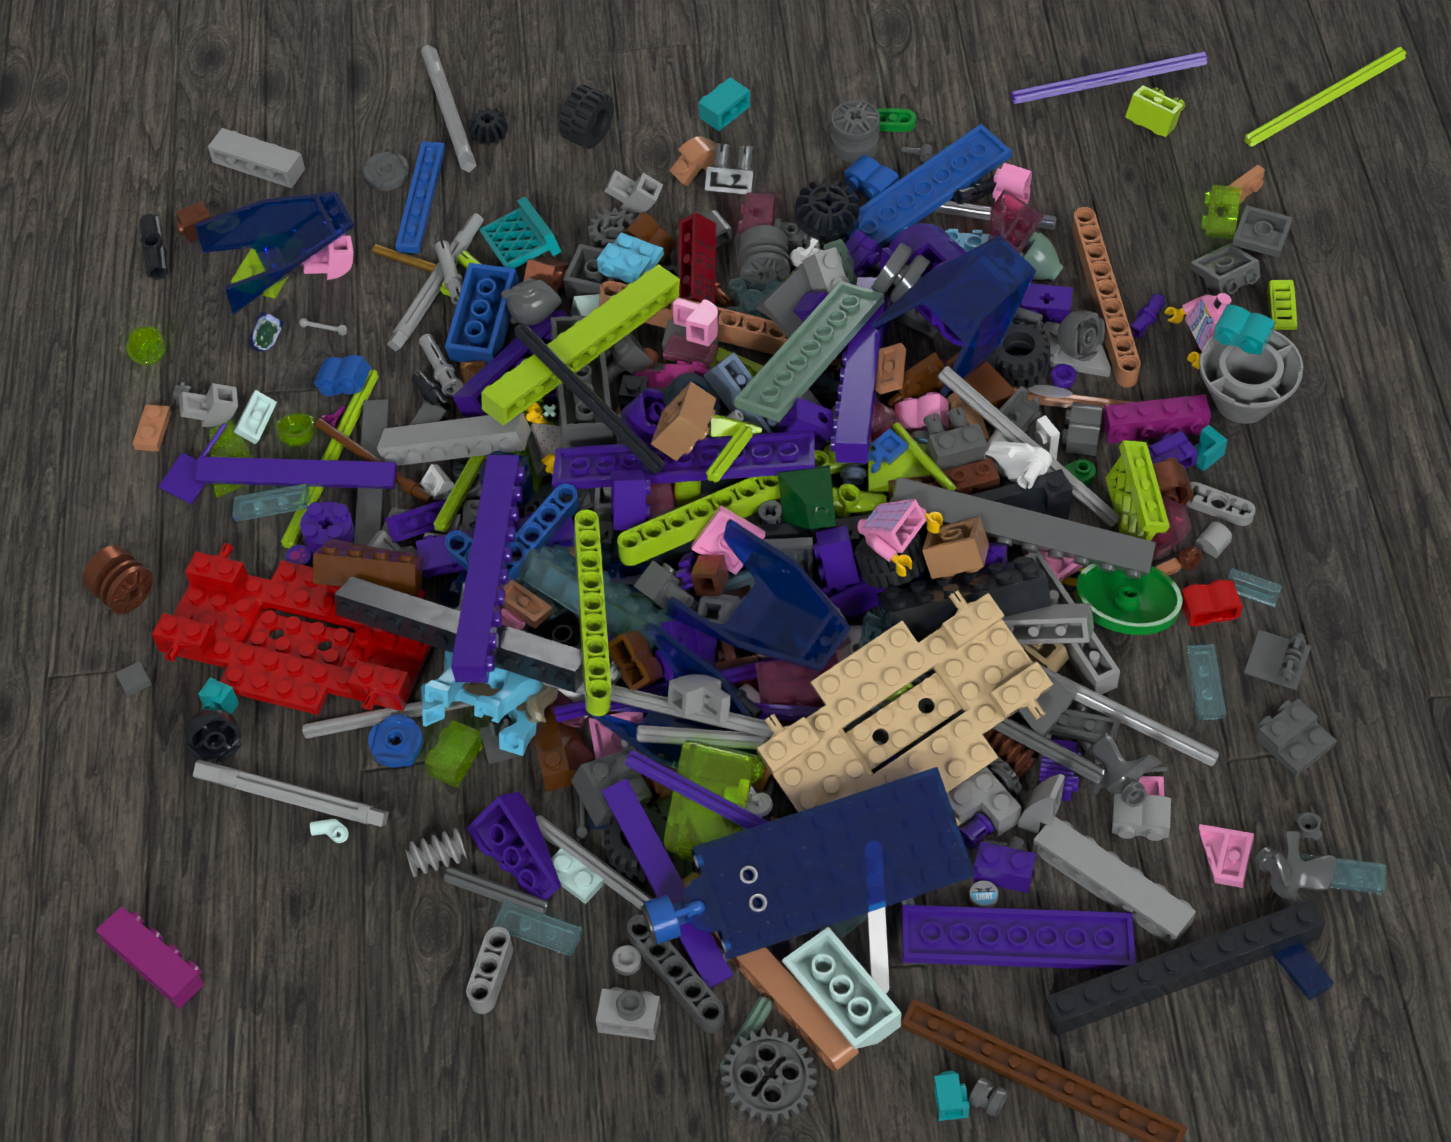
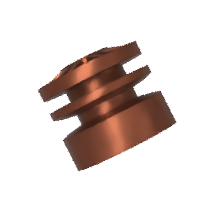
[82,545,154,614]

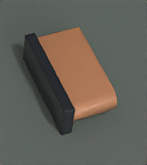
[1154,555,1182,576]

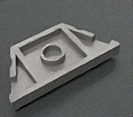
[1016,321,1111,377]

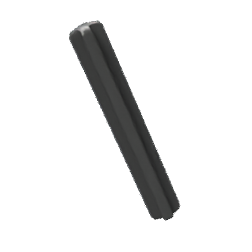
[444,867,549,916]

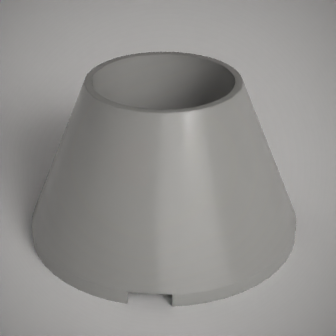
[1199,330,1303,424]

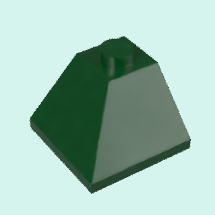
[777,466,836,529]

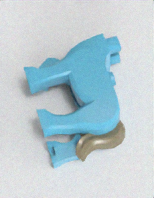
[421,651,558,756]

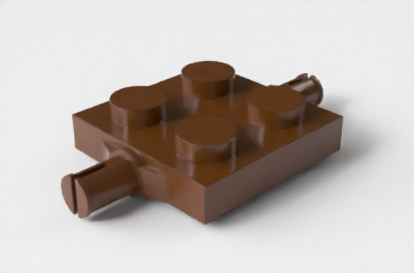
[886,352,964,409]

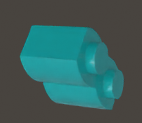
[1214,305,1275,355]

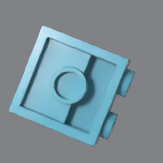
[597,233,664,284]

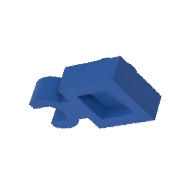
[862,428,908,473]

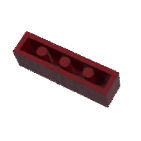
[677,212,716,305]

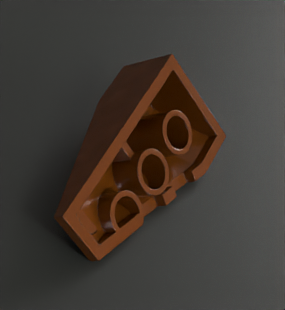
[532,701,594,792]

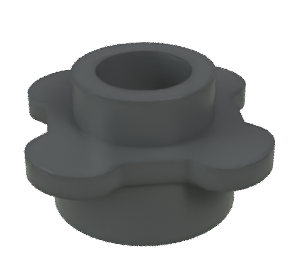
[1293,812,1322,840]

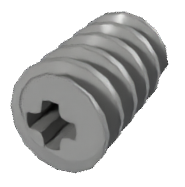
[405,828,467,877]

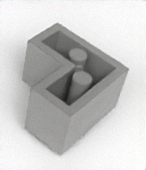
[941,767,1022,837]

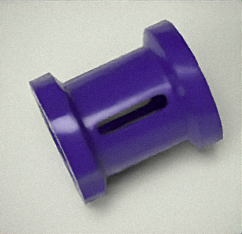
[956,812,994,849]

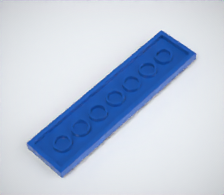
[844,124,1012,248]

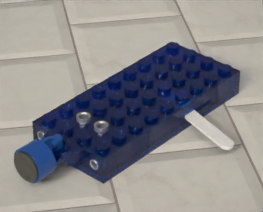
[641,767,975,994]

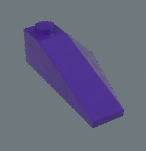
[466,791,562,900]

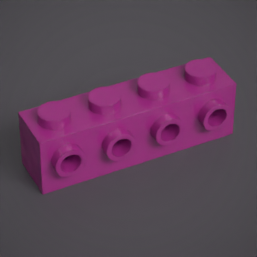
[1103,394,1211,444]
[96,906,204,1009]

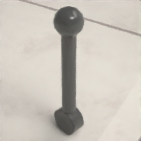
[576,798,588,839]

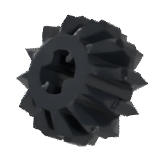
[469,107,508,145]

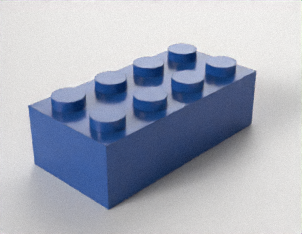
[445,263,520,366]

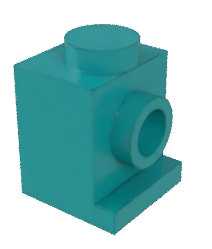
[198,678,239,714]
[934,1071,969,1121]

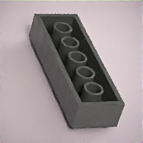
[550,316,613,448]

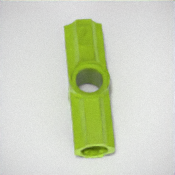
[833,484,887,518]

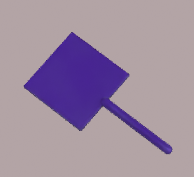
[158,423,227,505]

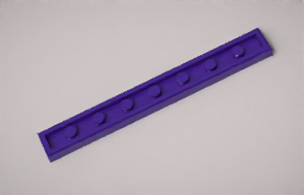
[195,457,397,489]
[601,778,733,989]

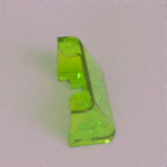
[664,740,764,868]

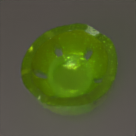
[126,326,166,366]
[275,413,315,447]

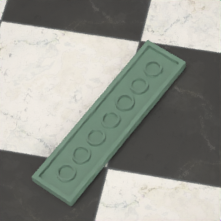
[734,281,885,422]

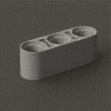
[466,927,513,1014]

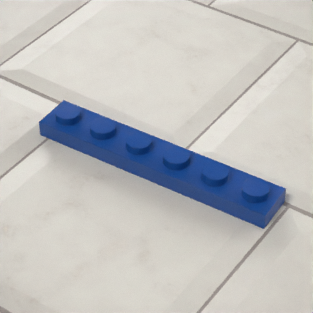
[395,142,445,253]

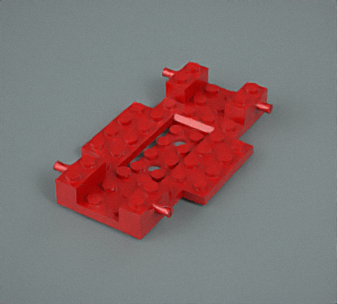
[152,543,432,715]

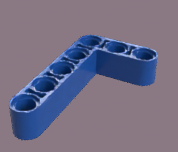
[445,483,579,586]

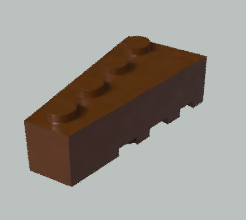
[313,538,423,594]

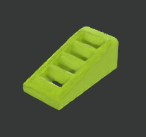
[1267,280,1297,330]
[708,414,762,437]

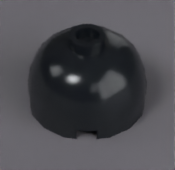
[186,708,242,762]

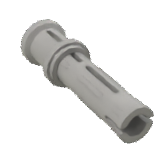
[419,334,463,397]

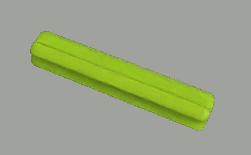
[706,425,753,483]

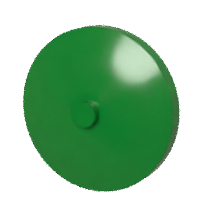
[1075,564,1183,635]

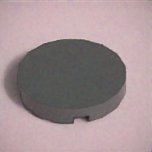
[363,152,410,191]

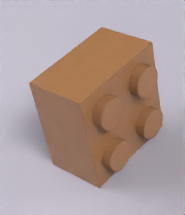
[651,382,716,461]
[922,517,989,579]

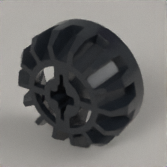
[795,179,860,241]

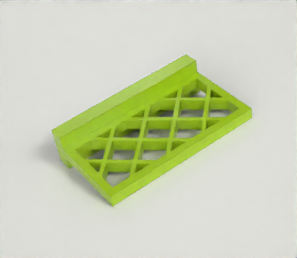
[1105,440,1170,541]

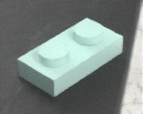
[234,390,277,444]
[551,848,604,904]

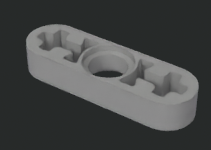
[1185,482,1255,526]

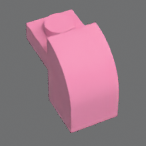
[301,236,354,280]
[673,298,718,346]

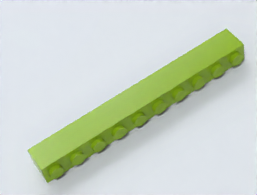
[481,264,680,426]

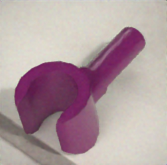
[322,406,346,427]

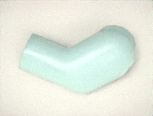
[310,819,348,843]

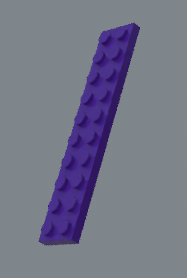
[552,430,815,490]

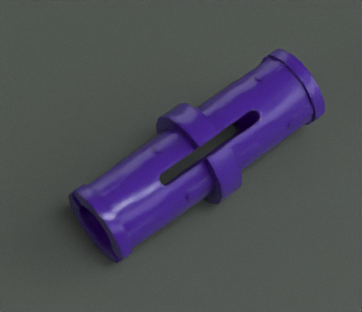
[1130,294,1166,338]

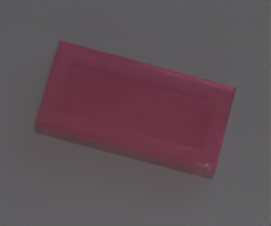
[663,334,718,369]

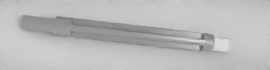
[421,45,477,173]
[387,213,484,351]
[193,759,389,827]

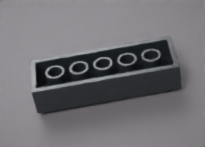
[877,557,1051,638]

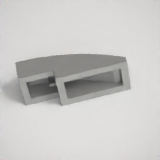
[1018,774,1065,835]

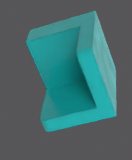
[1194,425,1227,471]

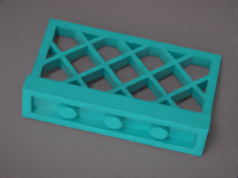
[479,197,561,269]

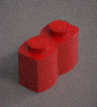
[1181,579,1243,626]

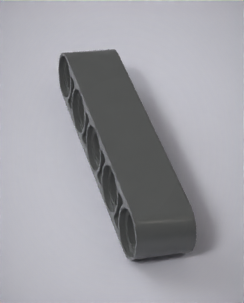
[627,915,725,1033]

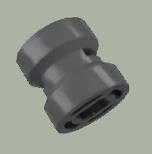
[968,1077,1009,1118]

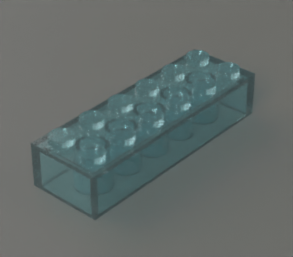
[518,544,675,655]

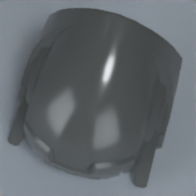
[501,278,561,326]

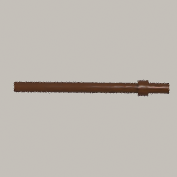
[315,418,433,505]

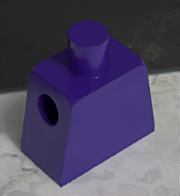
[778,398,836,450]

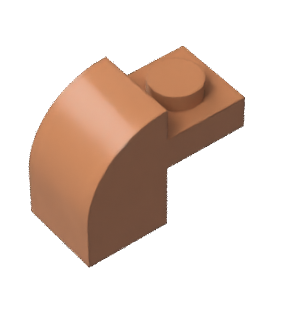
[669,136,716,186]

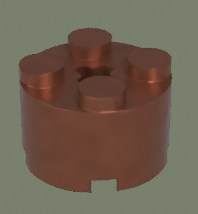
[1153,457,1194,516]

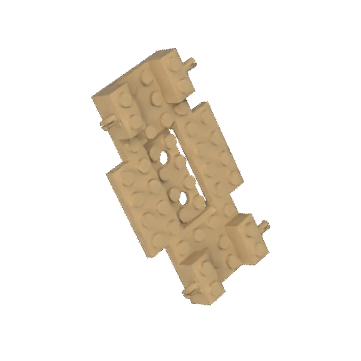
[757,590,1053,847]

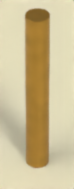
[372,244,437,273]

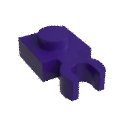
[676,551,697,590]

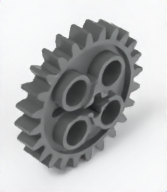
[720,1028,817,1126]

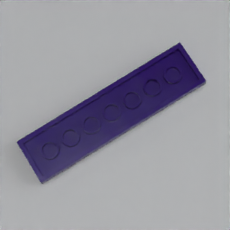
[901,905,1136,970]

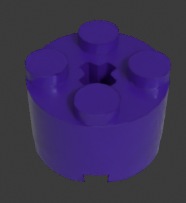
[621,389,665,442]
[300,502,355,555]

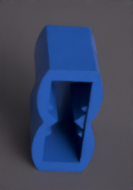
[845,155,899,200]
[313,355,371,396]

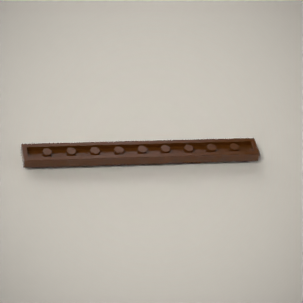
[901,999,1187,1142]

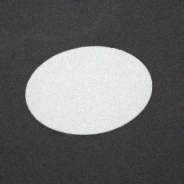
[1028,385,1072,398]

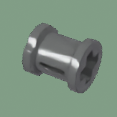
[758,500,784,525]

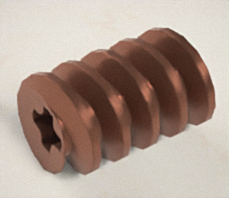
[983,728,1037,778]

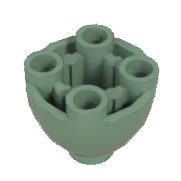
[1014,232,1063,282]

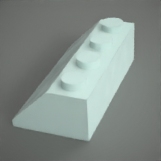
[782,927,901,1049]

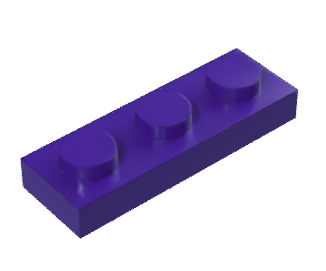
[385,499,447,543]

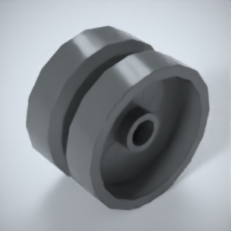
[871,242,931,307]

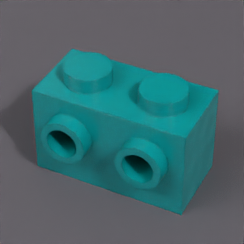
[698,77,751,131]

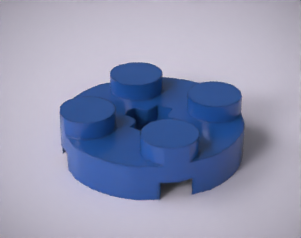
[368,715,424,767]

